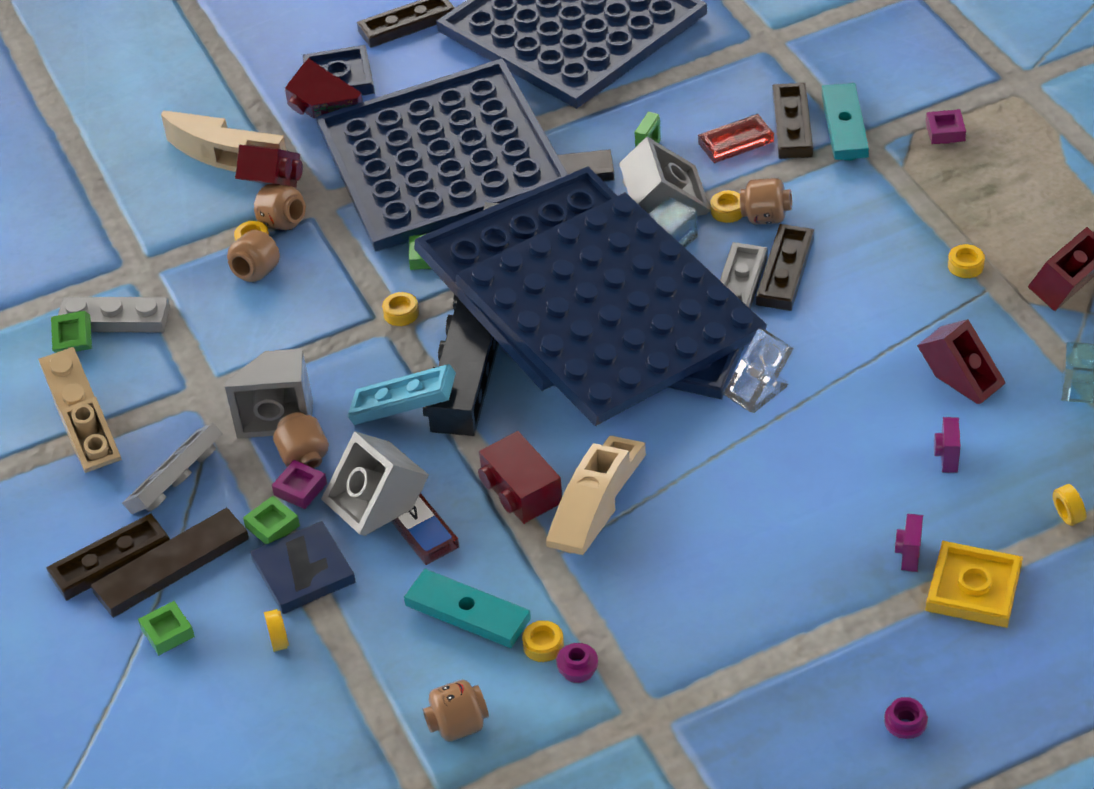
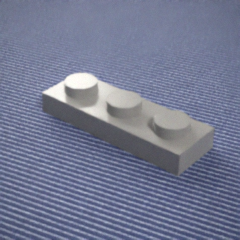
[58,297,170,332]
[122,423,223,514]

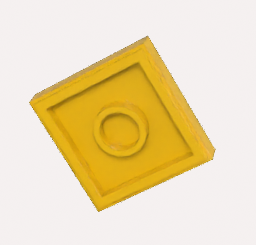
[925,541,1023,628]

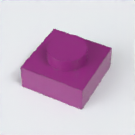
[926,109,966,145]
[934,417,961,473]
[271,460,327,509]
[895,513,923,572]

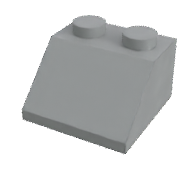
[619,137,711,223]
[225,348,313,438]
[321,431,429,536]

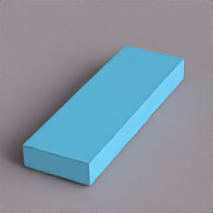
[347,364,456,425]

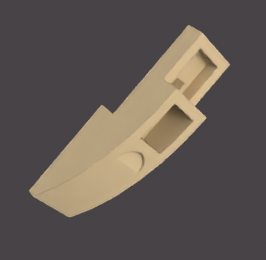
[161,110,286,172]
[38,347,122,473]
[546,435,646,555]

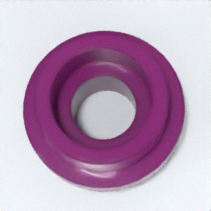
[556,643,598,683]
[884,697,928,739]

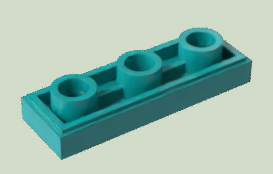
[822,83,869,161]
[404,568,531,648]

